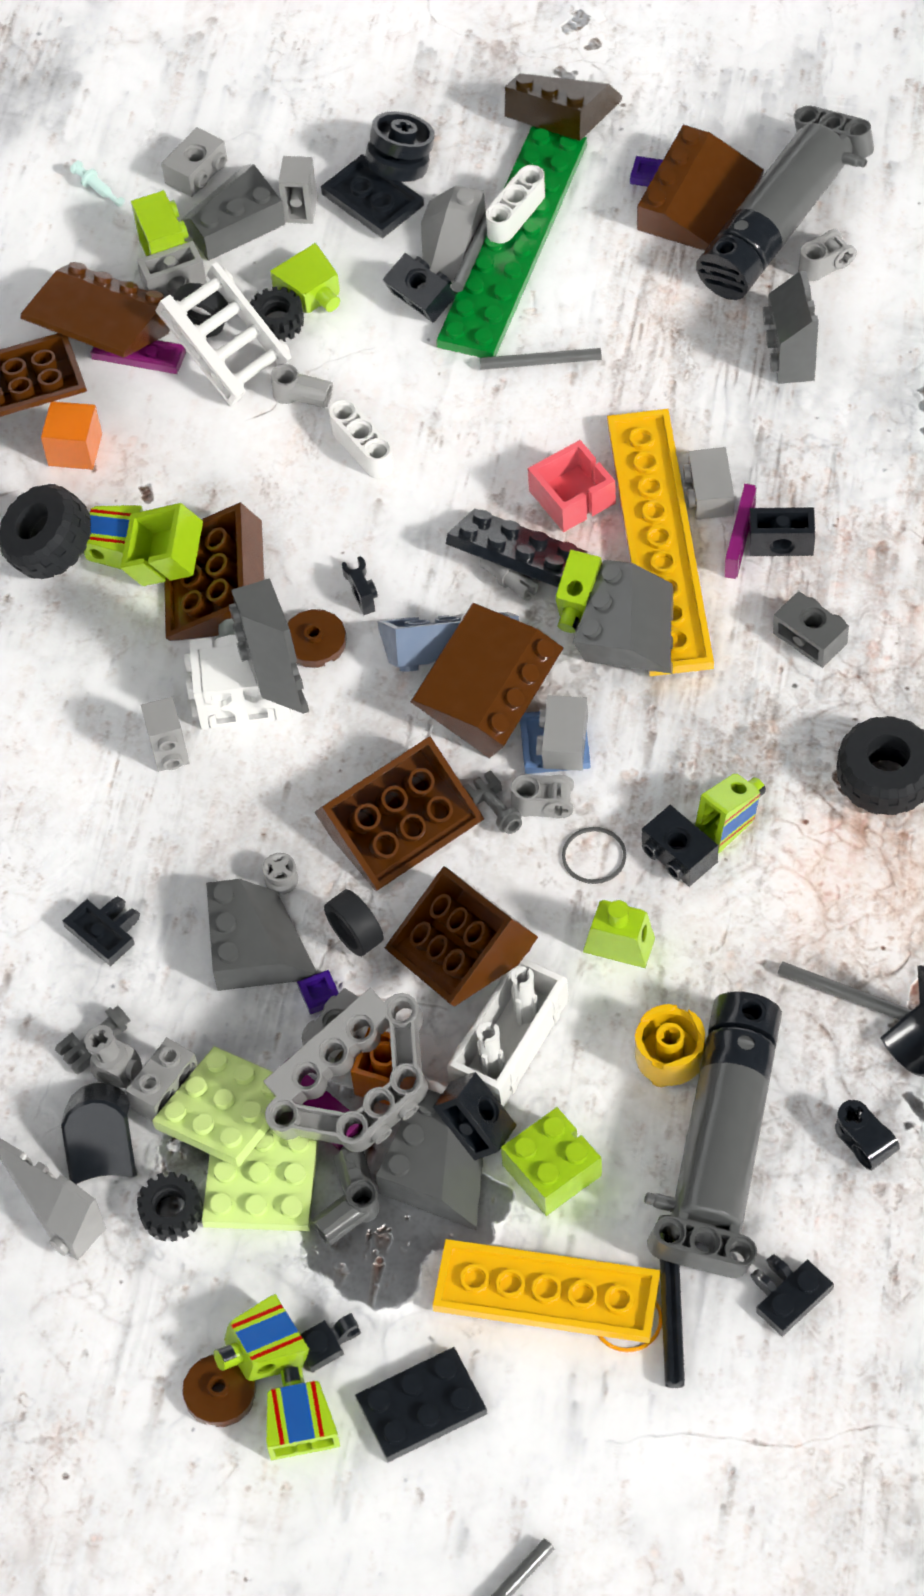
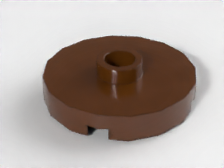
[287,609,347,668]
[182,1354,256,1427]

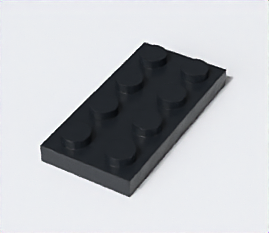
[446,509,587,587]

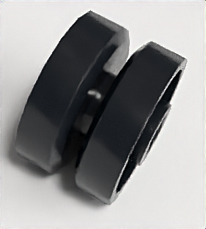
[365,111,435,182]

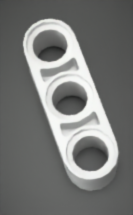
[486,165,545,243]
[329,399,393,479]

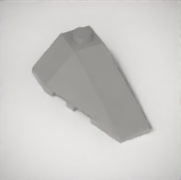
[421,186,485,302]
[0,1138,106,1260]

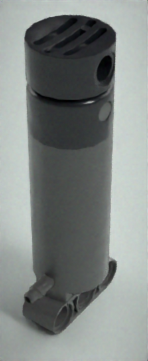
[696,106,874,300]
[644,991,782,1278]

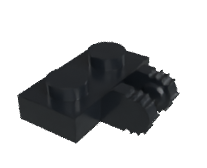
[62,896,140,966]
[750,1254,834,1337]

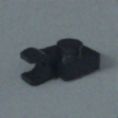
[342,556,378,615]
[300,1313,361,1373]

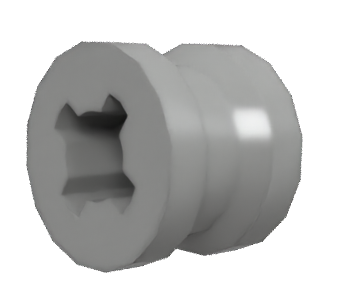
[262,853,298,895]

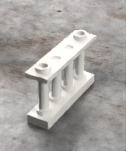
[155,262,292,407]

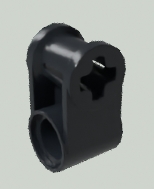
[835,1100,900,1171]

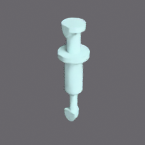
[70,160,125,207]

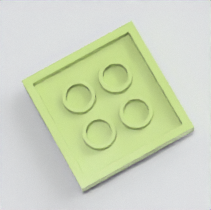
[152,1046,276,1167]
[202,1128,319,1231]

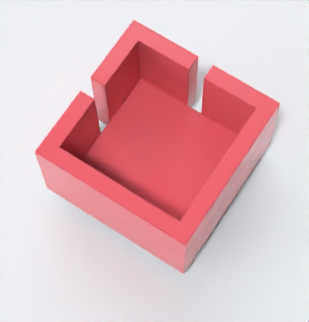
[528,440,616,532]

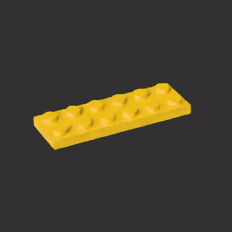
[432,1239,660,1343]

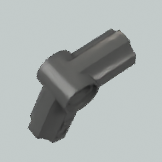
[311,1149,380,1246]

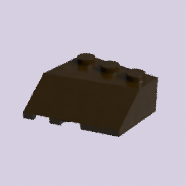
[505,73,622,141]

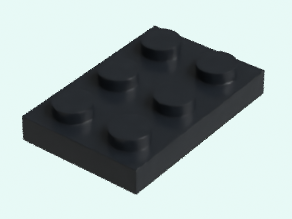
[321,154,424,238]
[355,1347,488,1463]

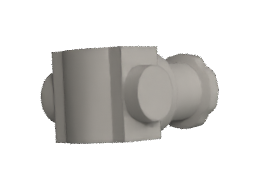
[84,1025,142,1089]

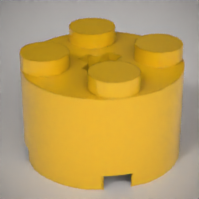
[635,1004,705,1087]

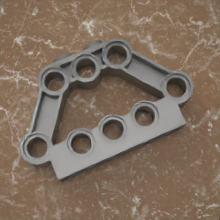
[263,987,428,1152]

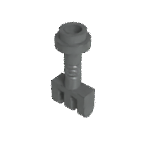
[463,771,522,834]
[55,1005,131,1074]

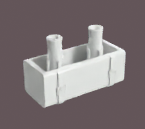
[447,958,568,1108]

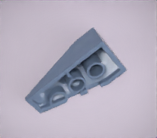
[377,612,519,672]

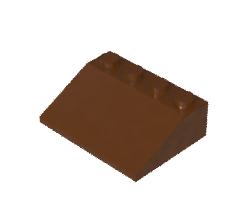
[637,124,764,251]
[20,262,170,358]
[0,333,87,417]
[164,502,264,641]
[410,602,564,759]
[314,736,485,891]
[384,866,538,1007]

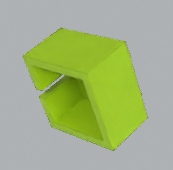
[131,190,189,256]
[120,503,203,586]
[501,1107,602,1216]

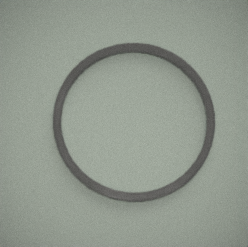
[562,827,626,884]

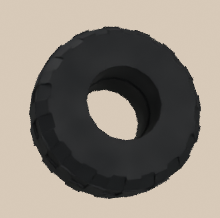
[0,484,91,579]
[836,716,924,815]

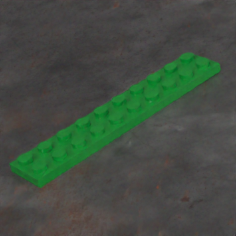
[436,126,587,358]

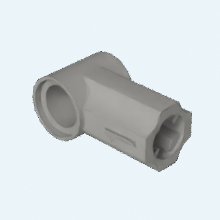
[271,364,333,408]

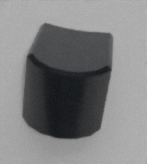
[880,965,924,1077]
[61,1083,137,1184]

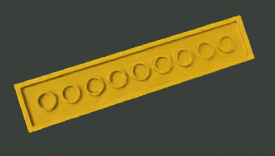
[607,409,714,677]

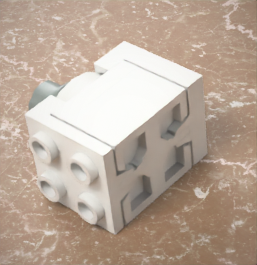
[184,619,292,730]

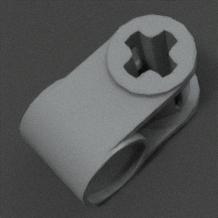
[798,229,857,281]
[510,774,574,819]

